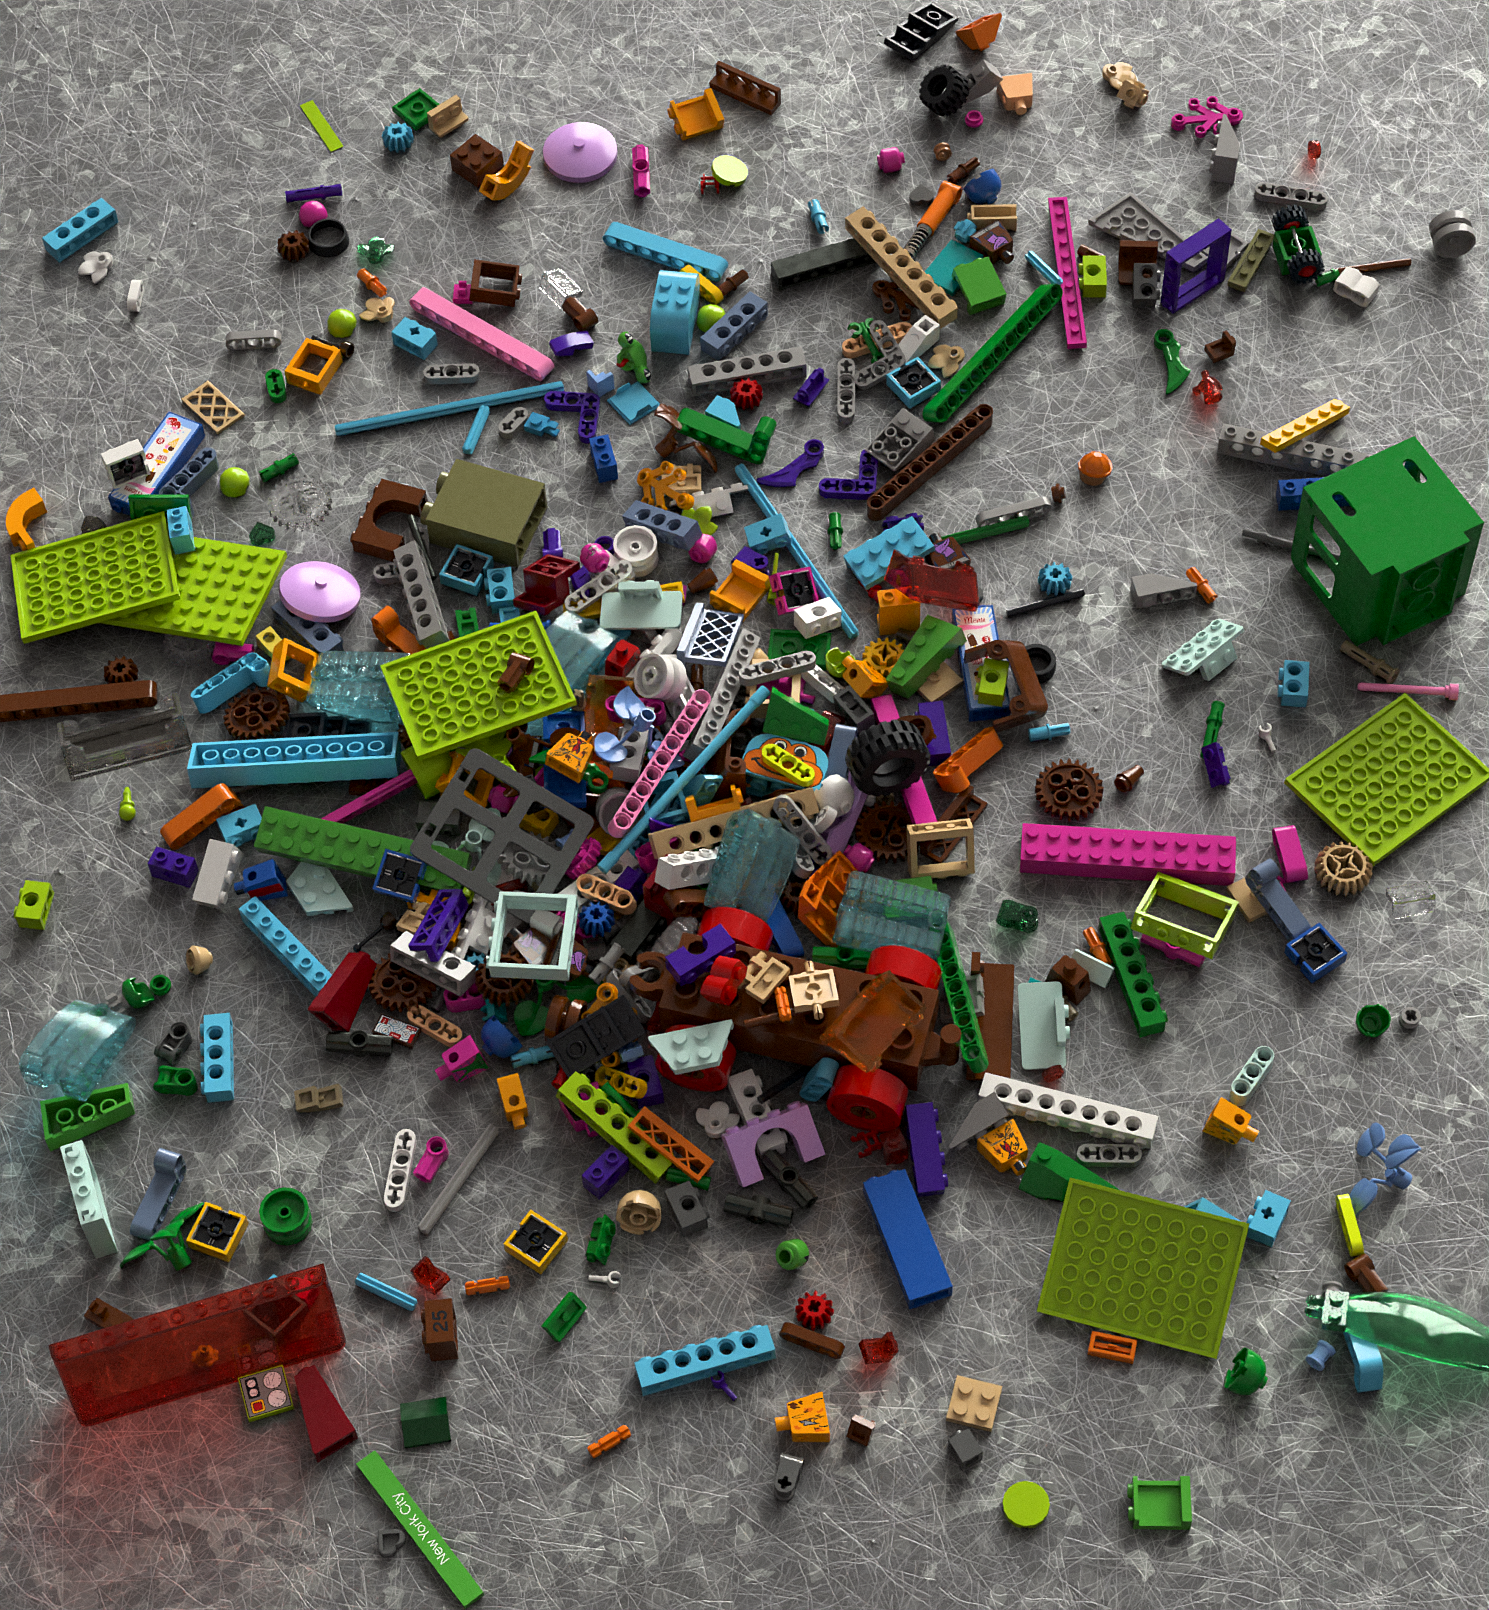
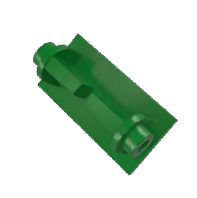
[585,1214,616,1265]

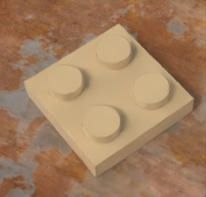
[946,1375,1002,1432]

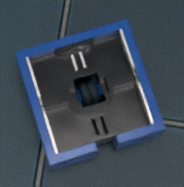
[372,849,428,904]
[1284,922,1347,983]

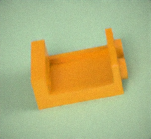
[667,88,725,141]
[709,559,770,622]
[877,586,921,635]
[685,784,743,822]

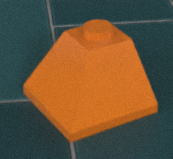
[955,13,1002,51]

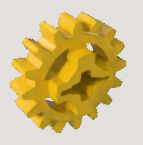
[862,637,904,677]

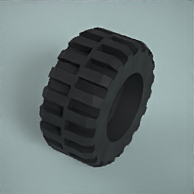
[845,720,931,797]

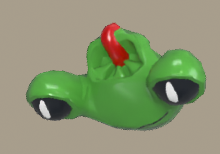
[617,332,651,384]

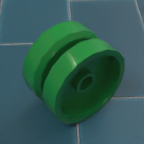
[259,1187,313,1246]

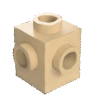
[1116,79,1149,109]

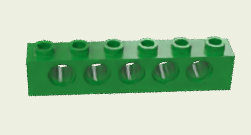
[1098,911,1168,1038]

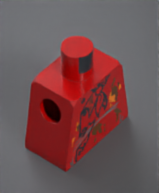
[605,639,641,690]

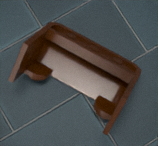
[963,640,1048,733]

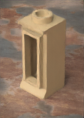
[967,204,1017,231]

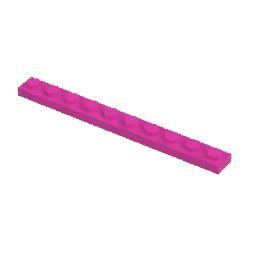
[1048,197,1087,349]

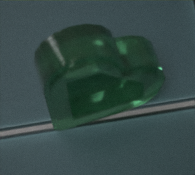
[249,522,276,546]

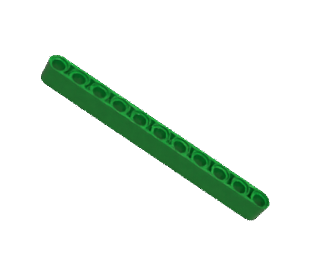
[922,284,1063,423]

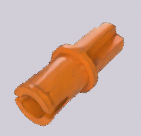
[357,268,387,297]
[1186,567,1218,604]
[1083,927,1113,965]

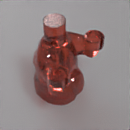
[1192,370,1223,405]

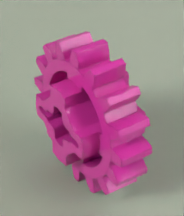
[565,837,602,880]

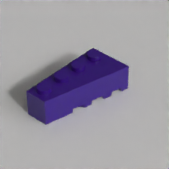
[904,1102,948,1197]

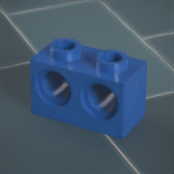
[589,434,618,483]

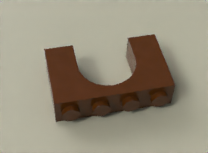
[350,479,428,562]

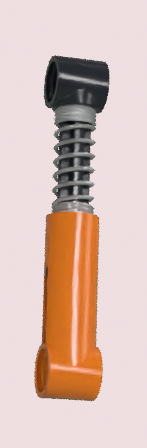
[901,180,963,267]

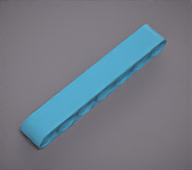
[603,222,728,282]

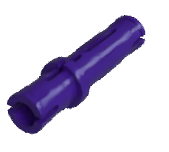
[285,184,343,203]

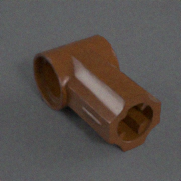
[562,297,599,331]
[497,652,535,693]
[1344,1253,1388,1301]

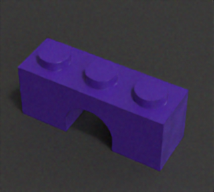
[665,924,736,987]

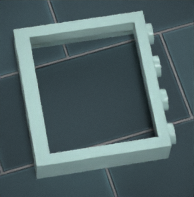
[486,891,579,981]
[60,1140,118,1259]

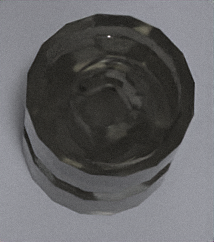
[730,727,754,759]

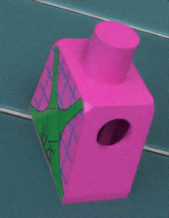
[435,1035,489,1082]

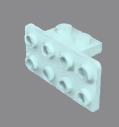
[600,580,683,630]
[1162,619,1244,681]
[1018,982,1070,1070]

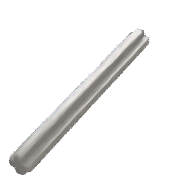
[418,1124,499,1235]

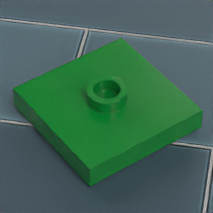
[392,88,440,131]

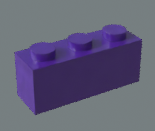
[914,701,951,766]

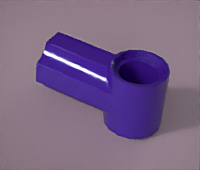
[542,528,563,558]

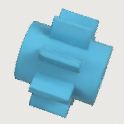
[953,219,977,243]

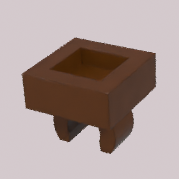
[846,1414,876,1446]

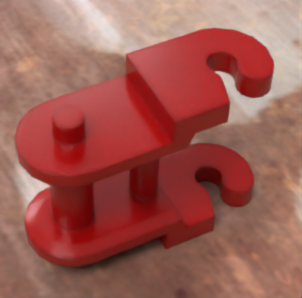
[701,174,719,194]
[850,1130,884,1158]

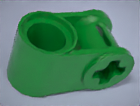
[153,1065,198,1096]

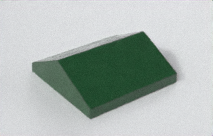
[400,1397,451,1449]

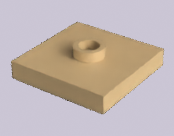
[917,661,963,702]
[1226,878,1268,923]

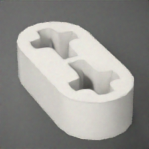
[127,280,144,312]

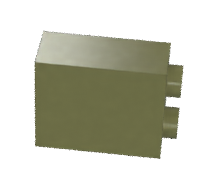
[420,459,548,568]

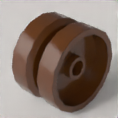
[544,995,588,1041]

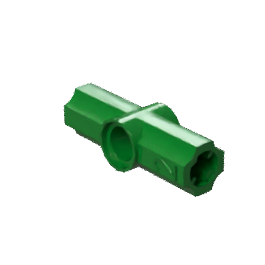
[812,944,874,970]

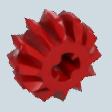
[730,378,763,410]
[795,1290,834,1331]

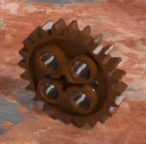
[223,686,290,740]
[1035,758,1104,821]
[855,801,921,864]
[368,953,437,1013]

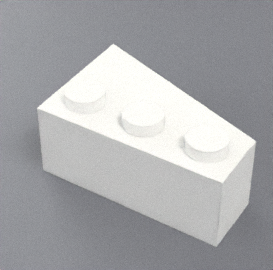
[192,839,244,910]

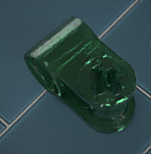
[996,900,1038,933]

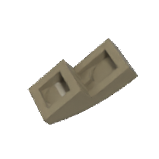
[294,1083,344,1112]

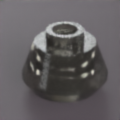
[81,515,107,534]

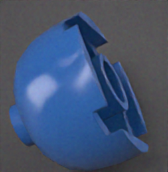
[963,169,1002,205]
[481,1015,523,1058]

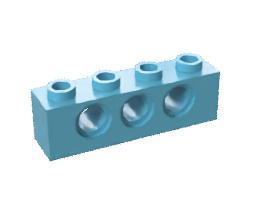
[42,198,118,263]
[200,1013,234,1103]

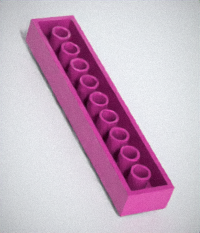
[1020,823,1236,886]

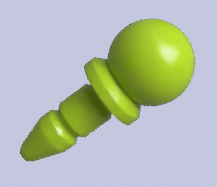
[119,787,136,821]

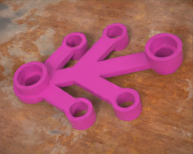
[1171,96,1243,138]

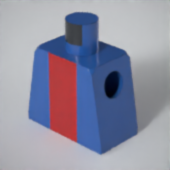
[234,859,288,901]

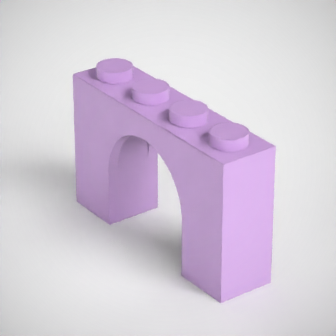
[721,1101,825,1187]

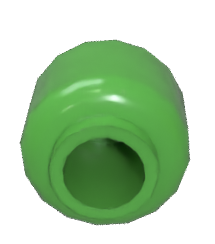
[775,1239,809,1270]

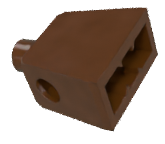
[1045,955,1091,1006]

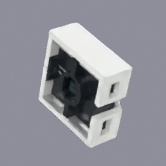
[101,439,150,489]

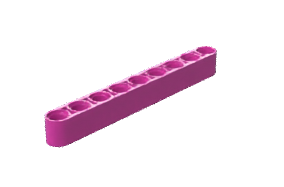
[870,694,937,842]

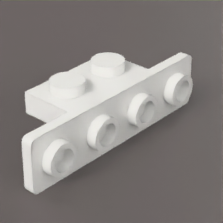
[669,483,748,518]
[624,629,683,693]
[451,894,496,959]

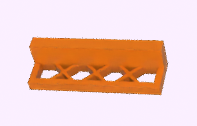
[627,1106,715,1183]

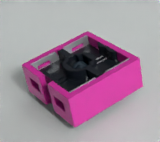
[769,567,819,616]

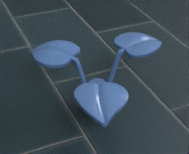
[594,686,684,771]
[1350,1123,1421,1219]

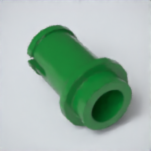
[1314,268,1340,287]

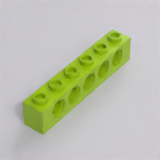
[556,1071,674,1184]

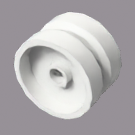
[613,525,659,578]
[634,653,687,702]

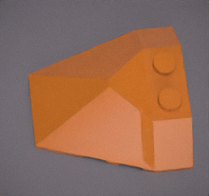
[798,850,867,949]

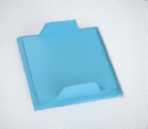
[607,381,660,425]

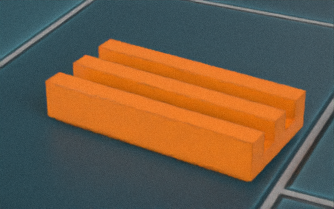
[1087,1331,1137,1364]

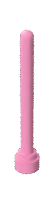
[1357,683,1459,701]

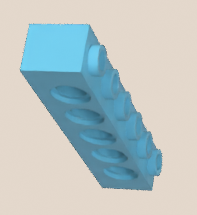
[238,896,332,997]
[634,1325,776,1396]

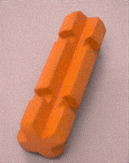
[774,986,792,1022]
[465,1276,510,1295]
[587,1425,631,1458]

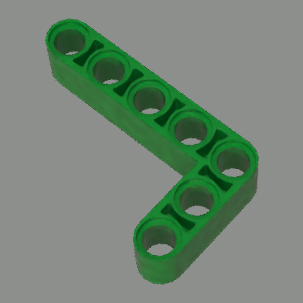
[675,408,777,464]

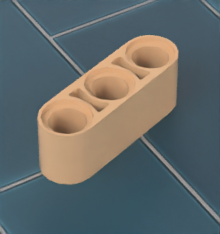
[576,874,637,915]

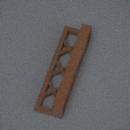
[709,61,781,115]
[920,785,988,864]

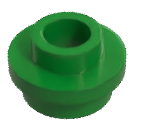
[149,975,171,996]

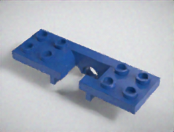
[543,711,587,808]

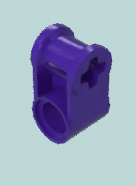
[731,546,770,576]

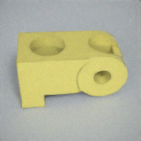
[256,626,291,662]

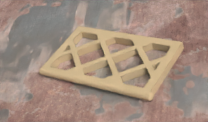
[181,381,245,435]

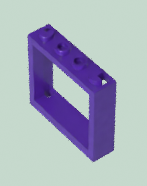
[1160,218,1232,314]

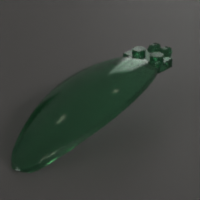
[1304,1289,1489,1372]

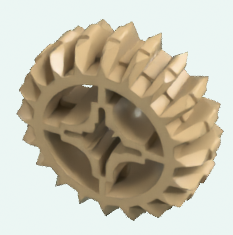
[1314,840,1373,897]

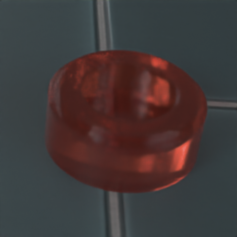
[1308,140,1321,159]
[1041,1065,1065,1083]

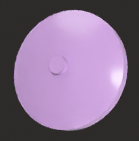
[543,122,617,183]
[279,561,360,623]

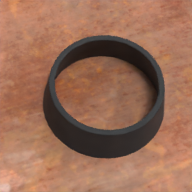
[308,219,349,257]

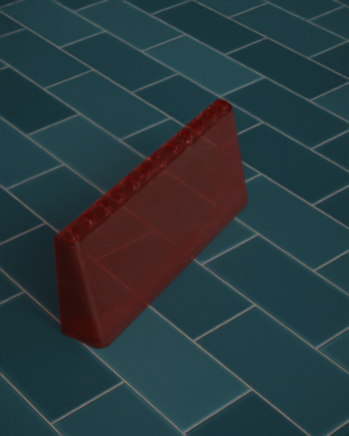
[49,1264,346,1427]

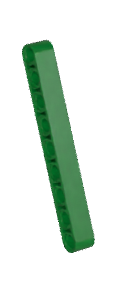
[928,914,989,1073]

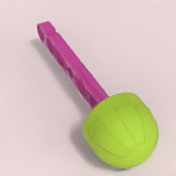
[321,746,452,824]

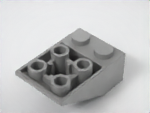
[1209,114,1240,184]
[865,408,935,472]

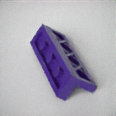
[408,889,469,962]

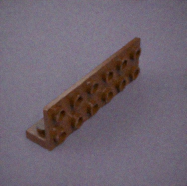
[966,952,1014,1081]

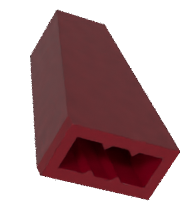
[308,951,377,1032]
[294,1365,358,1462]

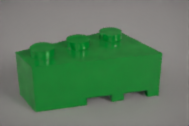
[763,686,829,746]

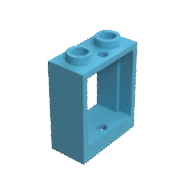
[637,771,690,833]

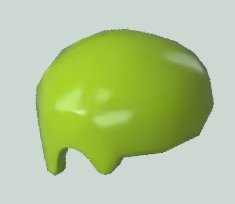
[697,304,725,333]
[327,309,357,338]
[220,467,250,497]
[825,647,856,678]

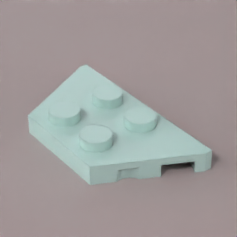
[286,862,354,916]
[648,1019,734,1075]

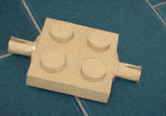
[789,961,839,1020]

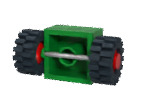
[1272,205,1325,284]

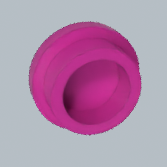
[965,110,983,128]

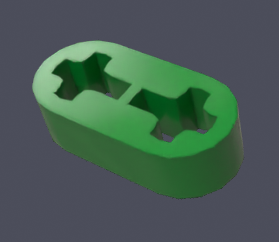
[265,369,287,403]

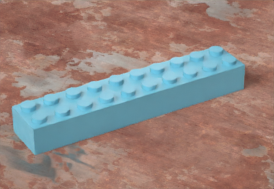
[187,732,402,789]

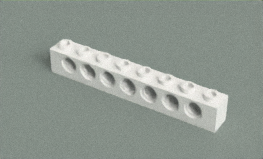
[978,1072,1158,1149]

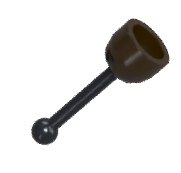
[311,335,355,358]
[353,911,397,952]

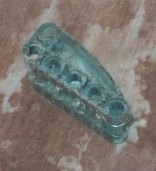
[545,610,620,712]
[306,651,411,724]
[704,809,800,923]
[833,871,951,958]
[19,999,136,1102]

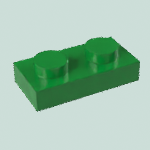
[541,1292,587,1342]

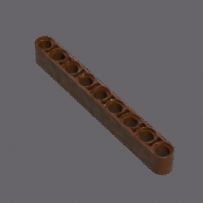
[867,404,993,521]
[0,680,157,722]

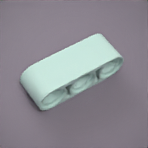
[1229,1046,1274,1106]

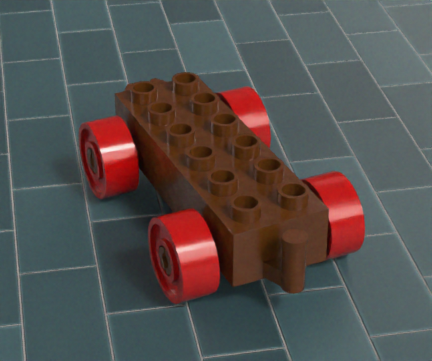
[629,907,961,1132]

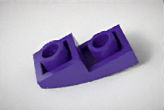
[549,331,594,356]

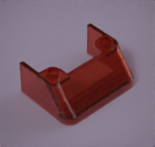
[884,549,979,612]

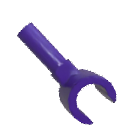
[711,1370,738,1401]

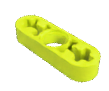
[762,744,815,787]
[1335,1194,1364,1257]

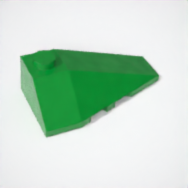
[1019,1142,1119,1203]

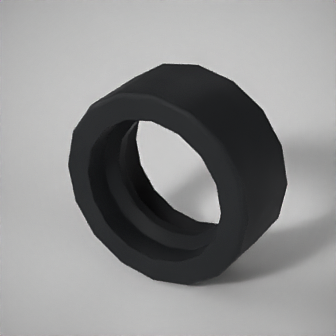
[1025,644,1056,684]

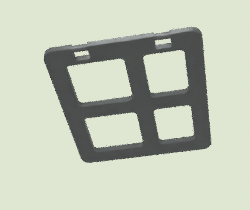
[410,748,594,924]

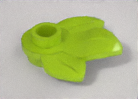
[681,506,718,536]

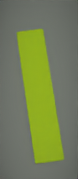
[300,100,343,152]

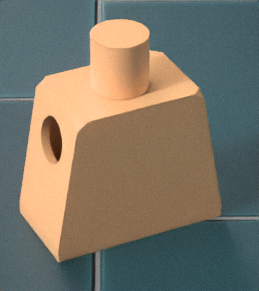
[997,73,1033,115]

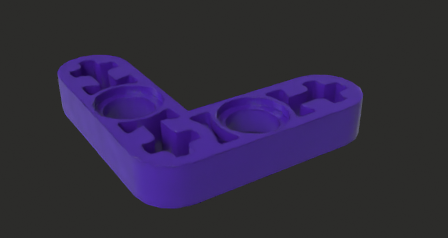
[544,391,601,444]
[819,449,878,500]

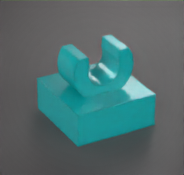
[481,999,508,1024]

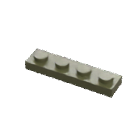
[1227,229,1274,292]

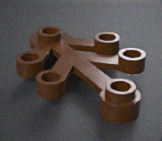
[872,279,937,321]

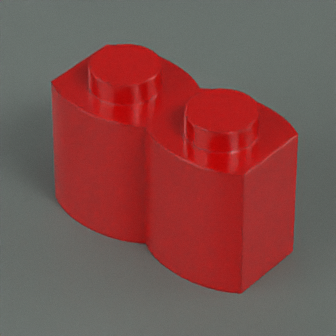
[700,955,748,1006]

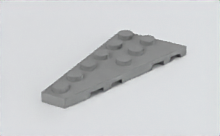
[1088,192,1208,272]

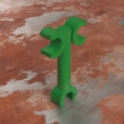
[847,318,884,364]

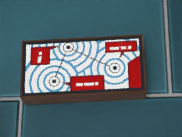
[372,1013,421,1049]

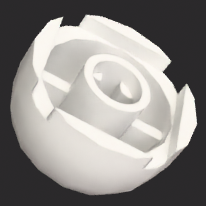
[814,774,855,818]

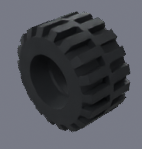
[919,64,970,117]

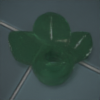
[357,236,395,264]

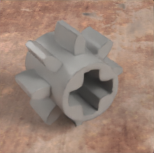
[102,993,130,1020]

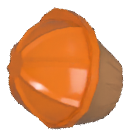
[1078,451,1112,486]

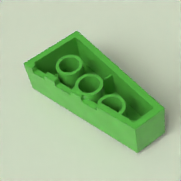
[886,614,967,699]
[40,1083,135,1152]

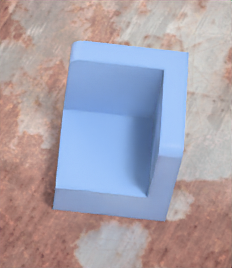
[586,370,615,397]

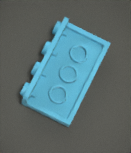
[843,516,935,590]

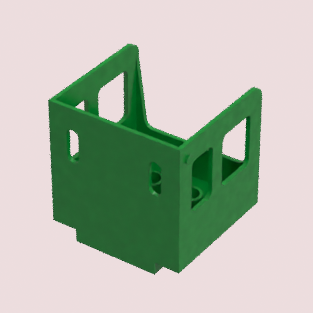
[1291,436,1484,646]

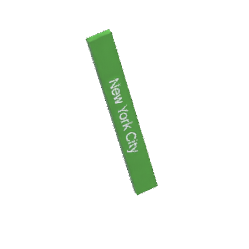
[356,1450,484,1609]

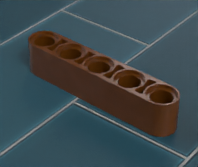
[663,888,759,918]

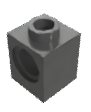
[948,1428,983,1471]

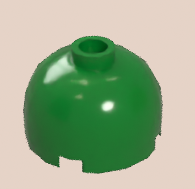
[1224,1347,1268,1395]

